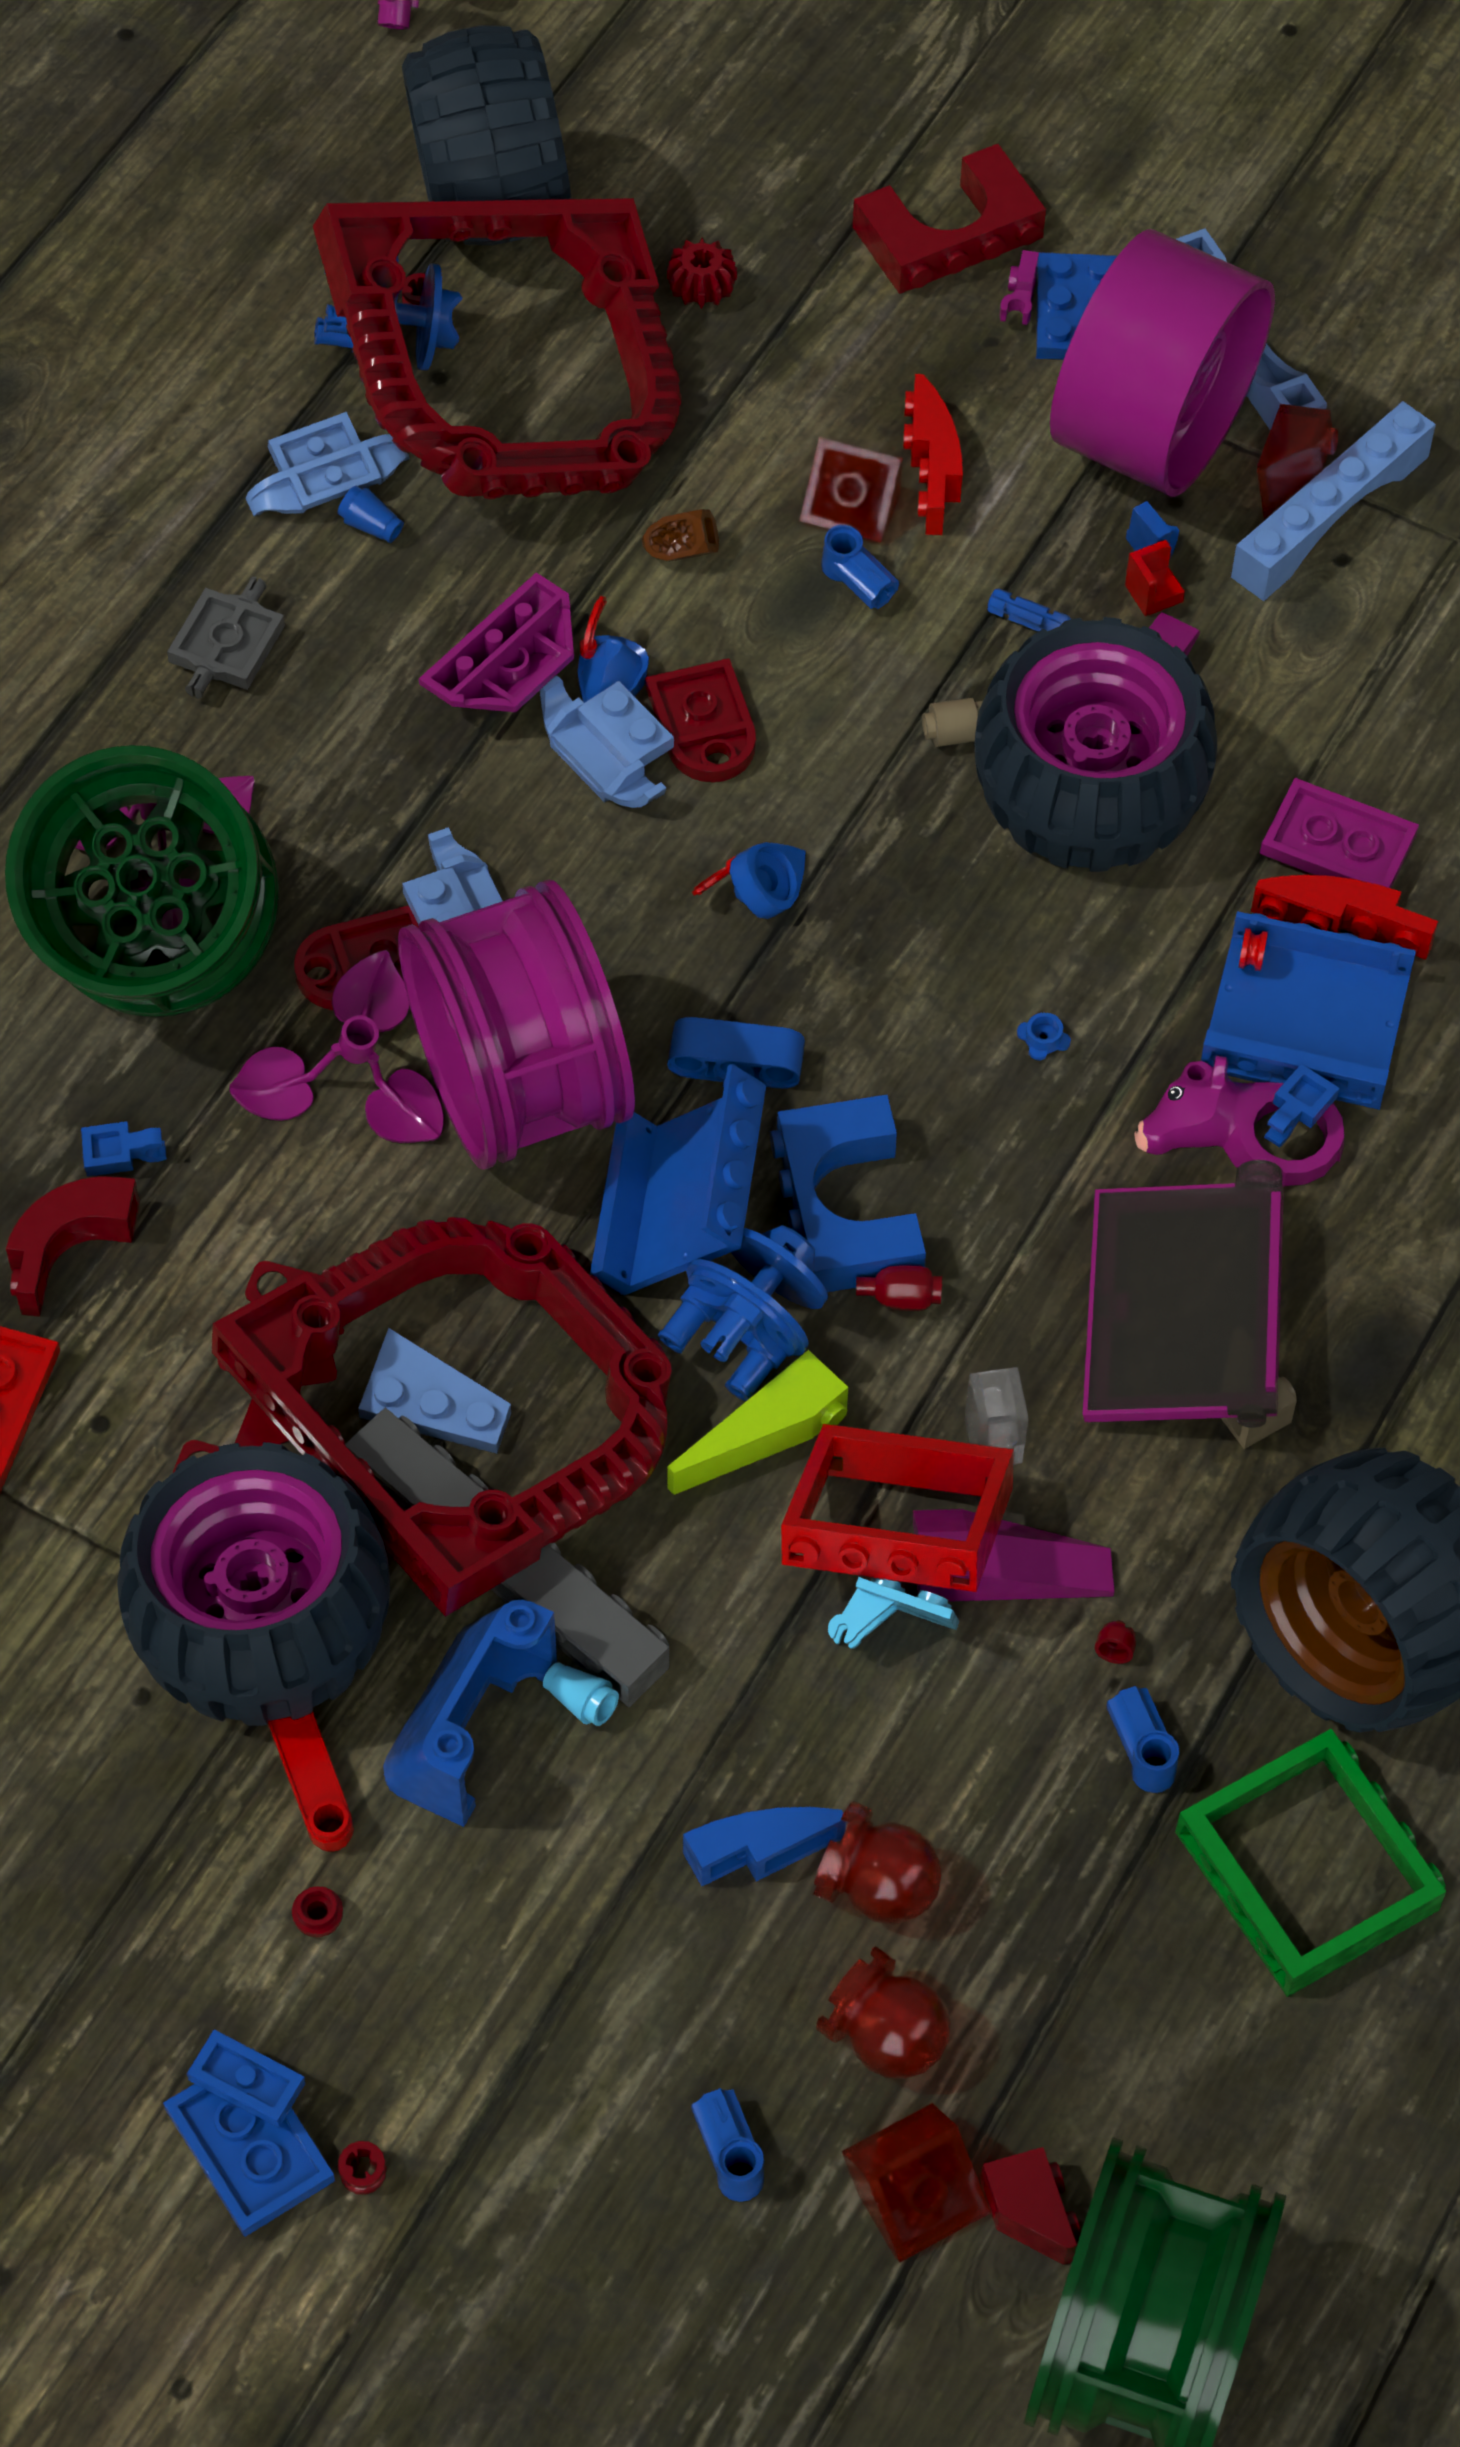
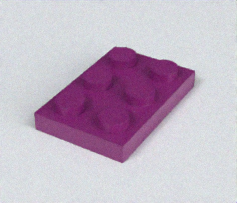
[1260,778,1419,888]

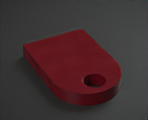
[645,658,756,782]
[294,905,419,1010]

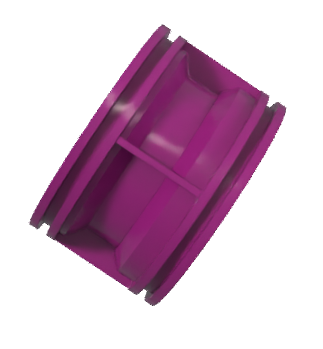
[398,879,635,1170]

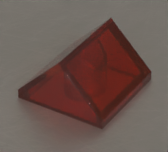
[799,437,903,543]

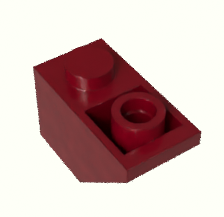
[980,2147,1081,2265]

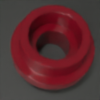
[292,1886,343,1937]

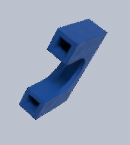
[770,1095,926,1292]

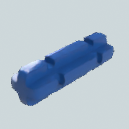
[987,588,1071,632]

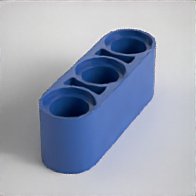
[667,1017,805,1089]

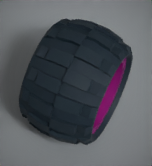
[402,25,571,245]

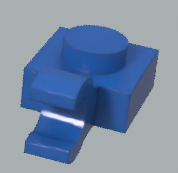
[1264,1064,1340,1148]
[81,1121,167,1177]

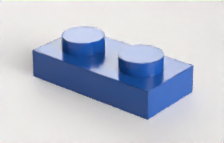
[187,2029,306,2128]

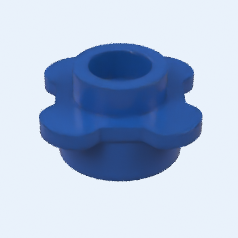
[1017,1013,1071,1060]

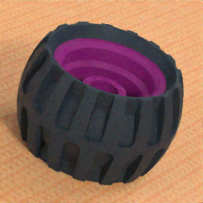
[974,617,1217,872]
[117,1442,390,1726]

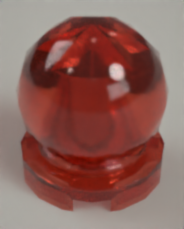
[813,1801,941,1925]
[816,1946,951,2079]

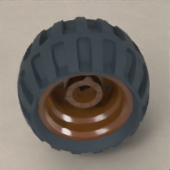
[1231,1448,1460,1732]

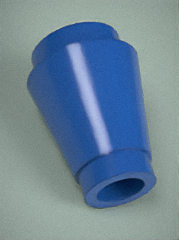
[337,485,404,543]

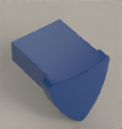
[1126,501,1179,558]

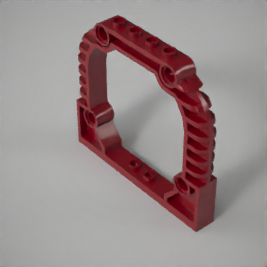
[312,198,682,499]
[211,1217,672,1617]

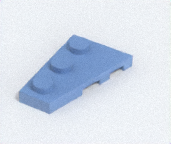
[358,1328,511,1454]

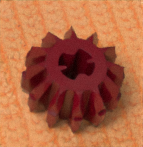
[667,237,737,309]

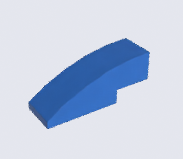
[683,1807,846,1887]

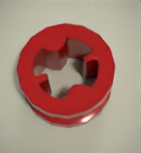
[1238,928,1268,972]

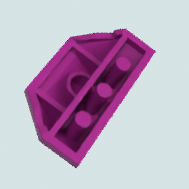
[419,572,574,712]

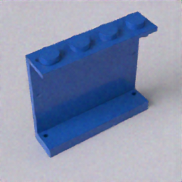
[1201,911,1416,1110]
[590,1064,766,1296]

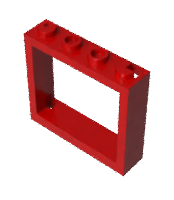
[781,1424,1014,1592]

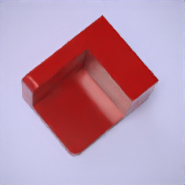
[1125,540,1185,617]

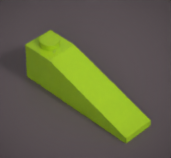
[667,1350,848,1495]

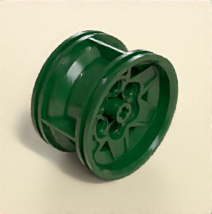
[5,745,279,1017]
[1023,2137,1286,2447]

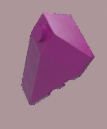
[913,1509,1115,1602]

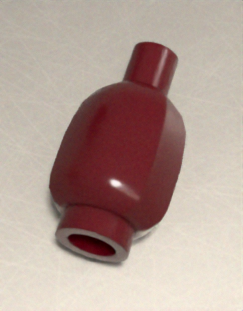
[856,1265,942,1311]

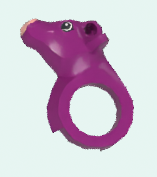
[1134,1056,1344,1190]

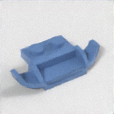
[245,412,410,517]
[540,675,674,808]
[402,827,502,925]

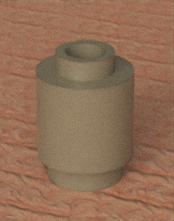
[922,698,983,747]

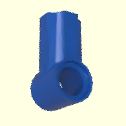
[821,525,899,609]
[1106,1686,1179,1793]
[691,2088,764,2202]

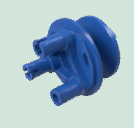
[314,256,463,371]
[658,1225,828,1401]

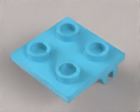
[828,1577,959,1649]

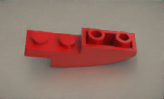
[903,374,963,535]
[1251,875,1438,960]

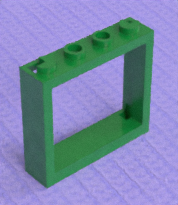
[1175,1728,1446,1997]

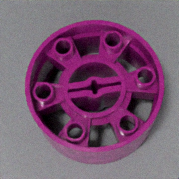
[1050,229,1275,497]

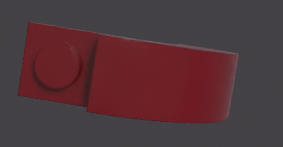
[6,1176,140,1317]

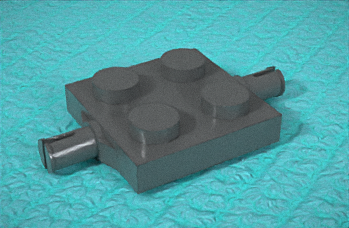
[167,577,285,699]

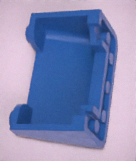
[383,1600,557,1827]

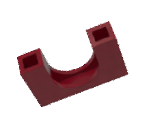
[853,143,1046,294]

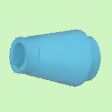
[543,1662,619,1726]

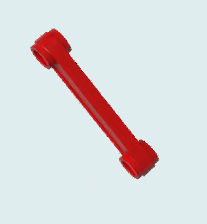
[268,1712,354,1852]

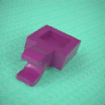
[999,250,1039,325]

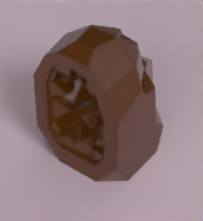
[642,509,719,562]

